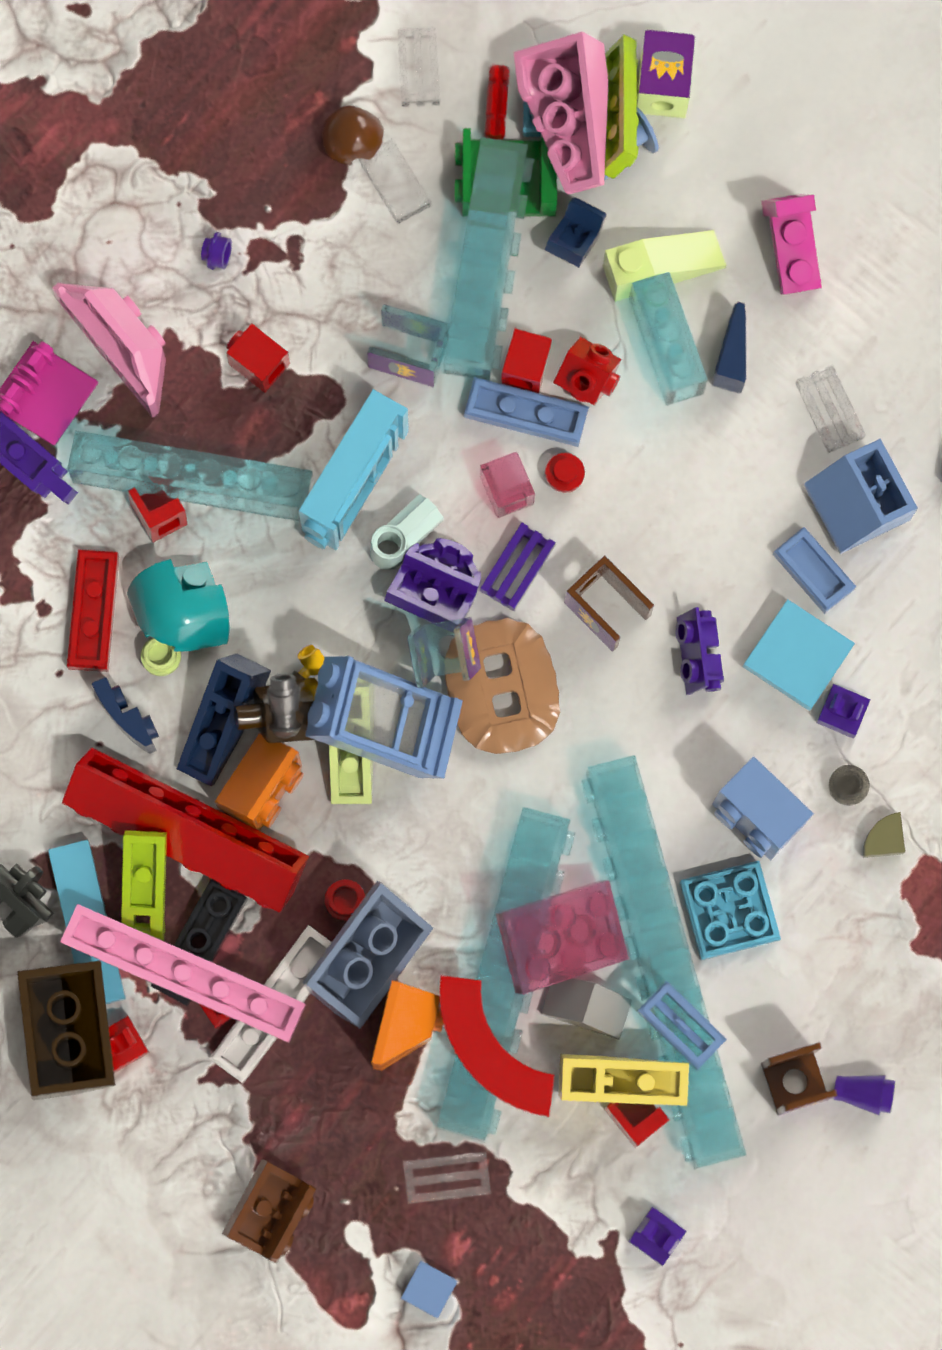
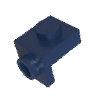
[544,197,607,268]

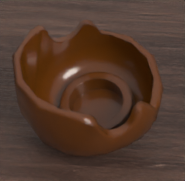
[321,105,384,166]

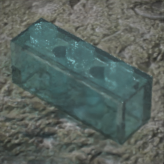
[629,272,708,406]

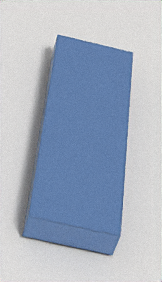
[464,377,589,447]

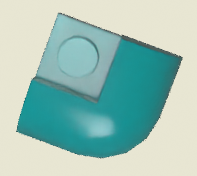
[127,559,230,652]

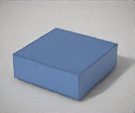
[401,1261,457,1319]

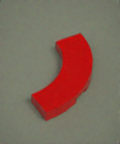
[439,975,555,1118]

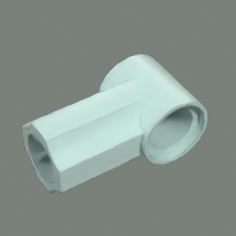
[370,494,444,570]

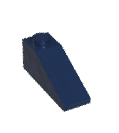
[176,653,271,786]

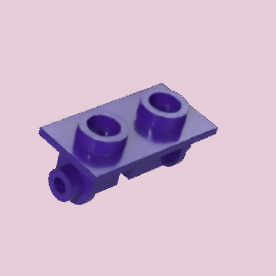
[675,607,724,695]

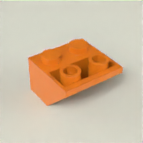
[214,733,304,831]

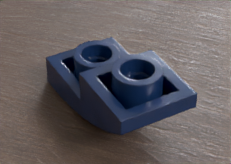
[91,677,159,754]

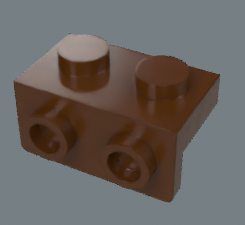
[222,1159,316,1263]

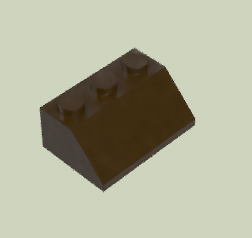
[17,960,116,1100]

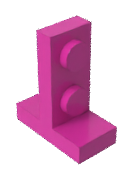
[761,194,822,295]

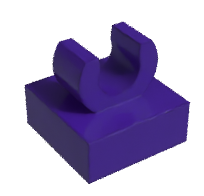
[816,684,871,739]

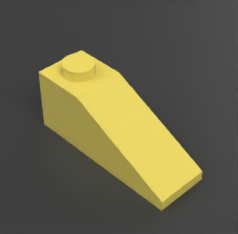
[558,1054,689,1106]

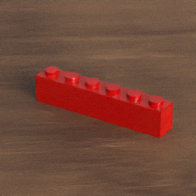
[62,747,309,913]

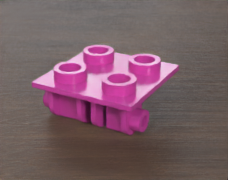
[0,341,99,446]

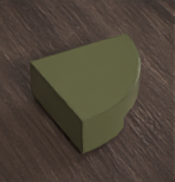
[863,812,905,858]

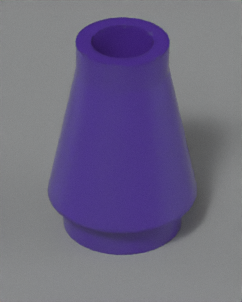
[833,1075,896,1116]

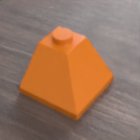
[372,981,443,1071]

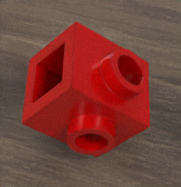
[553,337,622,406]

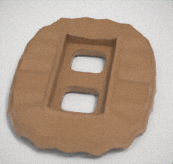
[444,618,560,754]

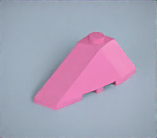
[514,31,608,194]

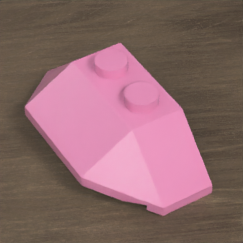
[52,283,166,418]

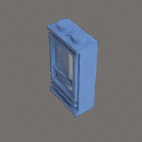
[305,656,463,779]

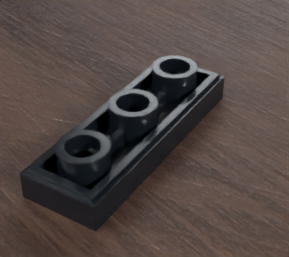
[151,878,248,1007]

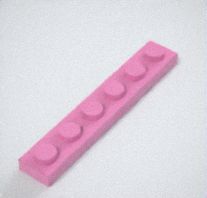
[60,904,306,1043]

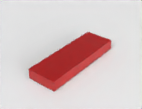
[67,549,119,672]

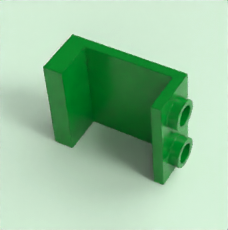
[455,128,557,217]

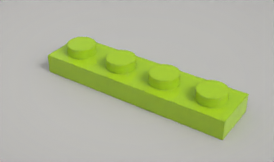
[605,34,639,179]

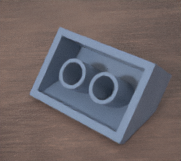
[302,881,433,1028]

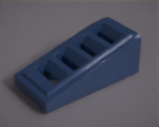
[711,301,746,393]

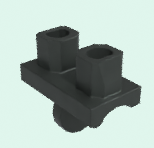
[0,864,54,938]

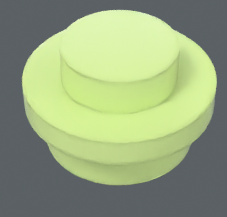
[141,638,181,676]

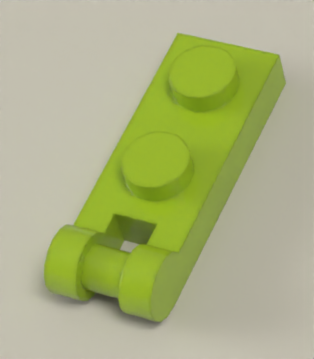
[121,830,167,942]

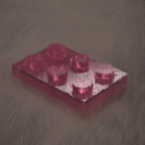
[495,880,629,994]

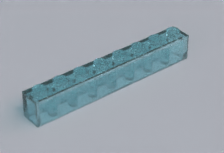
[437,807,575,1142]

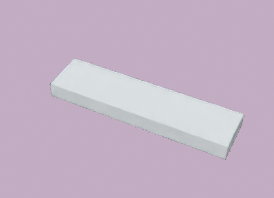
[209,925,332,1084]

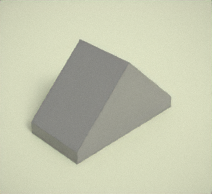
[541,975,632,1040]

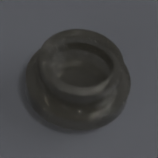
[828,765,870,806]

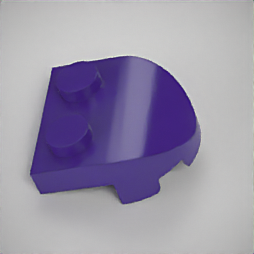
[384,538,481,634]

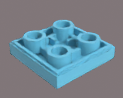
[743,599,855,711]
[680,861,781,961]

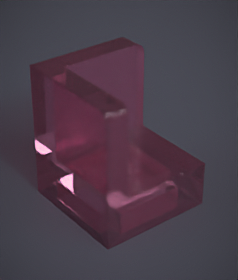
[480,452,535,519]

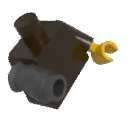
[234,645,325,743]

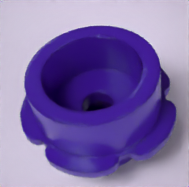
[201,232,232,270]

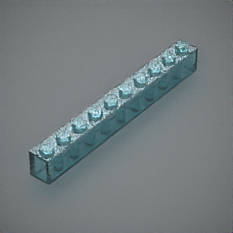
[581,755,746,1170]

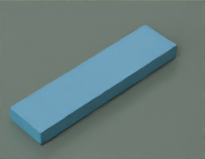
[48,840,126,1005]

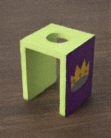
[637,30,695,118]

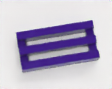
[480,522,556,611]

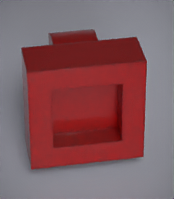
[109,1016,150,1073]

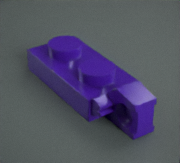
[0,412,78,505]

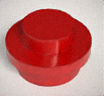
[545,453,585,493]
[325,879,365,921]

